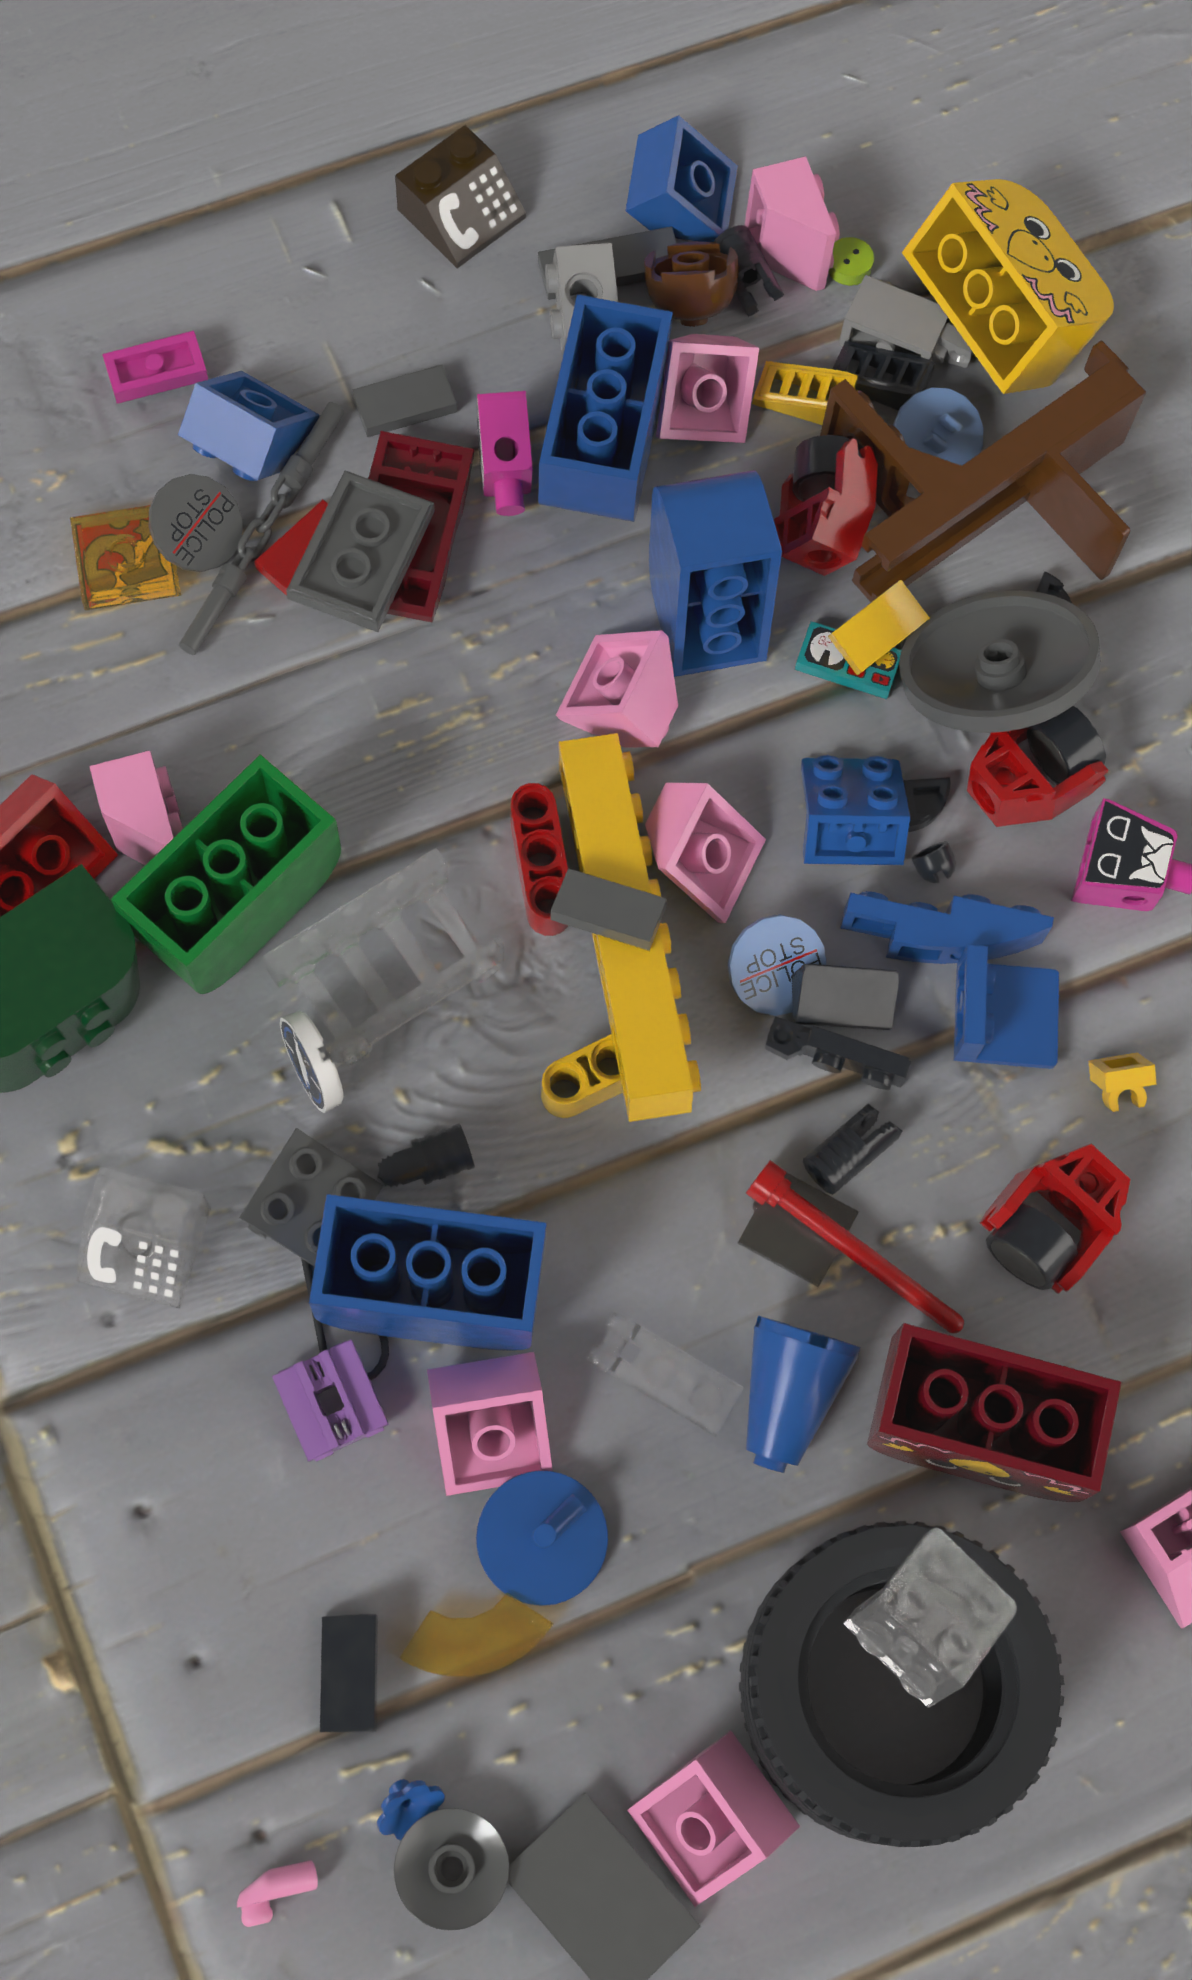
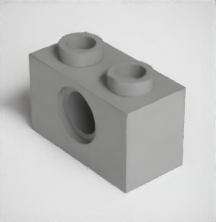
[545,243,618,354]

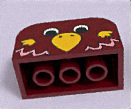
[867,1323,1122,1502]

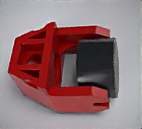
[773,435,878,576]
[967,706,1109,827]
[980,1143,1131,1294]

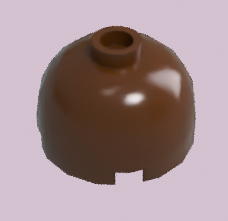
[644,242,738,327]

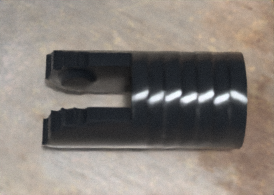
[714,225,784,317]
[803,1103,903,1195]
[377,1124,475,1188]

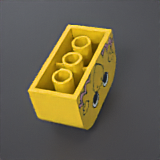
[902,179,1114,394]

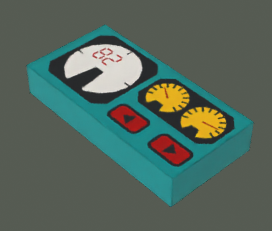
[794,621,902,699]

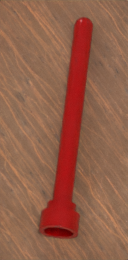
[745,1160,964,1334]

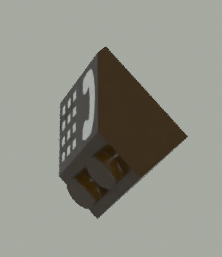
[395,125,526,269]

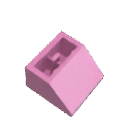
[745,156,840,291]
[89,751,183,865]
[1120,1487,1192,1629]

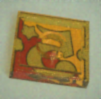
[70,505,181,611]

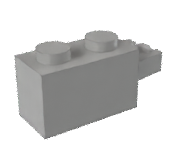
[839,275,973,368]

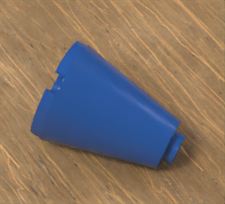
[746,1316,861,1473]

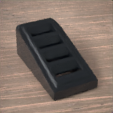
[832,341,935,411]

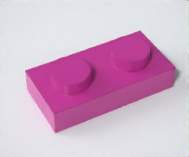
[102,331,208,404]

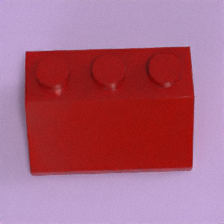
[0,774,118,917]

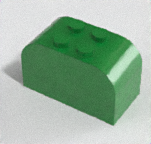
[111,754,341,994]

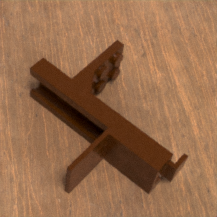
[820,340,1146,602]

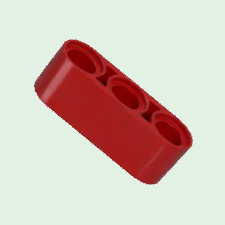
[511,783,568,936]

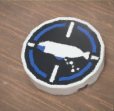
[279,1011,344,1113]

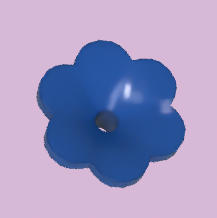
[377,1779,445,1840]

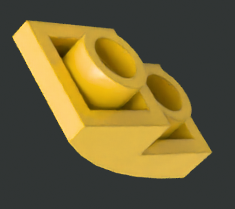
[828,580,930,675]

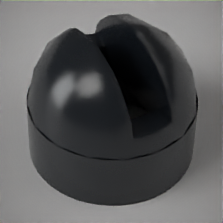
[911,841,956,883]

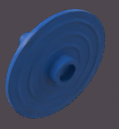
[476,1471,608,1606]

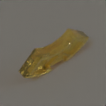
[399,1593,554,1677]

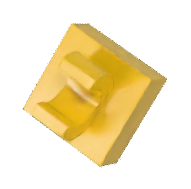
[1088,1052,1157,1112]

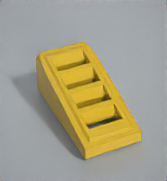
[752,361,858,425]

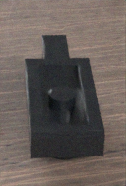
[765,1016,911,1090]

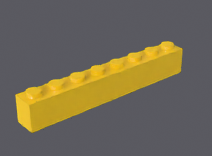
[559,733,701,1122]

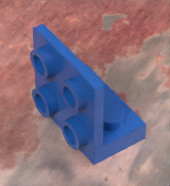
[801,755,910,865]
[953,944,1059,1069]

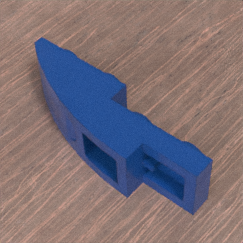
[840,891,1054,964]

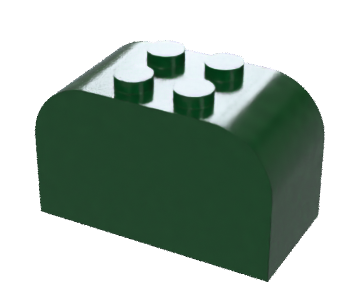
[0,864,140,1093]

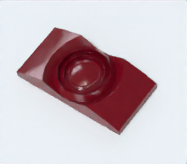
[368,431,474,623]

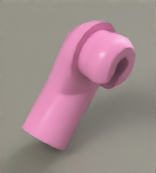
[237,1860,318,1927]

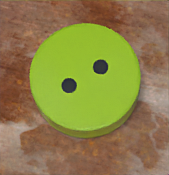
[828,237,874,286]

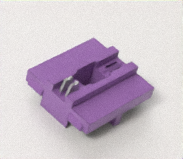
[272,1340,389,1462]

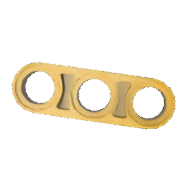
[541,1034,623,1118]

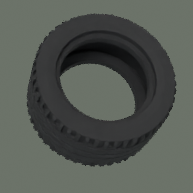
[739,1521,1065,1847]

